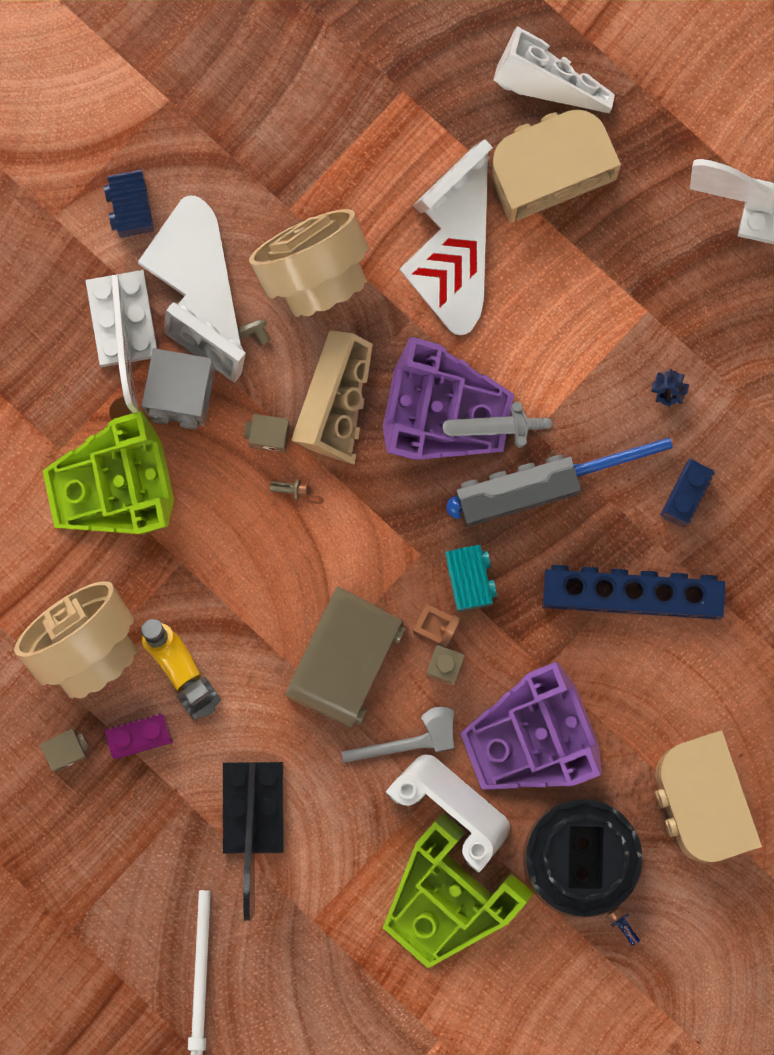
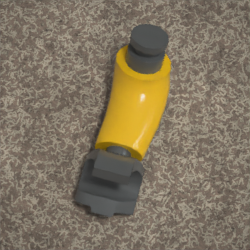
[141,619,221,720]

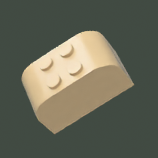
[491,110,621,224]
[654,730,762,863]

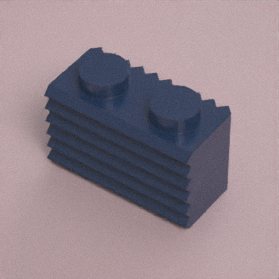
[104,169,154,238]
[660,459,715,528]

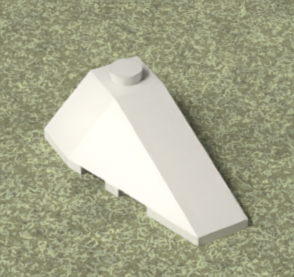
[493,26,615,113]

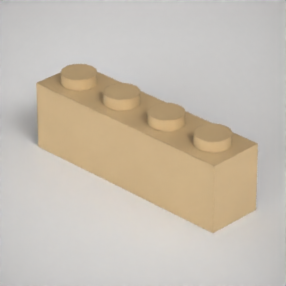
[291,330,373,465]

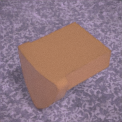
[413,604,460,648]

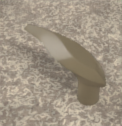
[238,320,271,345]

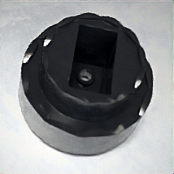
[523,800,642,918]

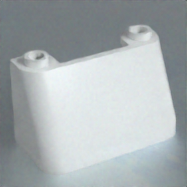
[386,755,511,873]

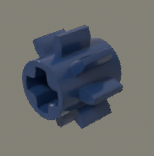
[651,369,689,407]

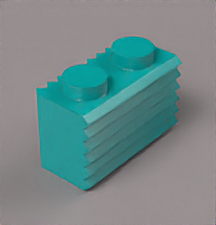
[445,545,497,612]

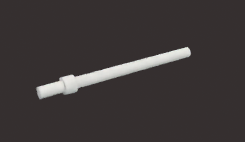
[188,890,211,1055]

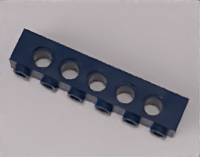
[542,565,725,620]

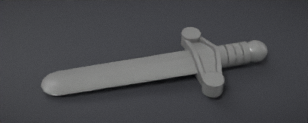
[442,402,553,448]

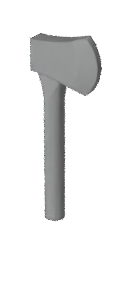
[341,707,455,763]

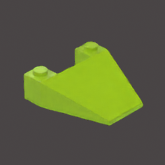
[383,813,534,968]

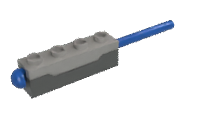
[446,437,673,528]

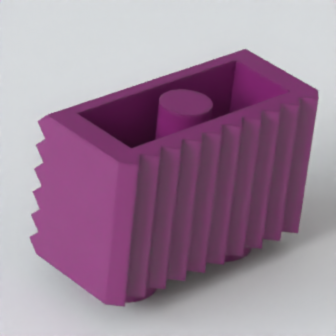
[105,713,173,759]

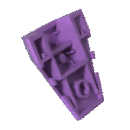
[383,337,514,460]
[460,661,602,789]

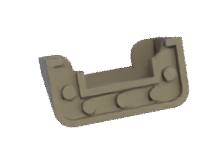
[285,586,406,729]

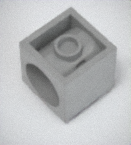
[142,348,216,430]

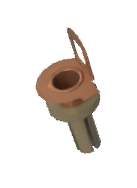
[270,479,324,504]

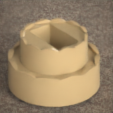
[249,209,369,317]
[14,581,138,699]

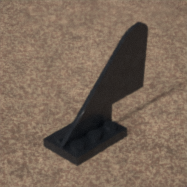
[223,762,284,921]

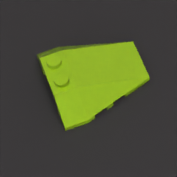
[43,411,174,534]

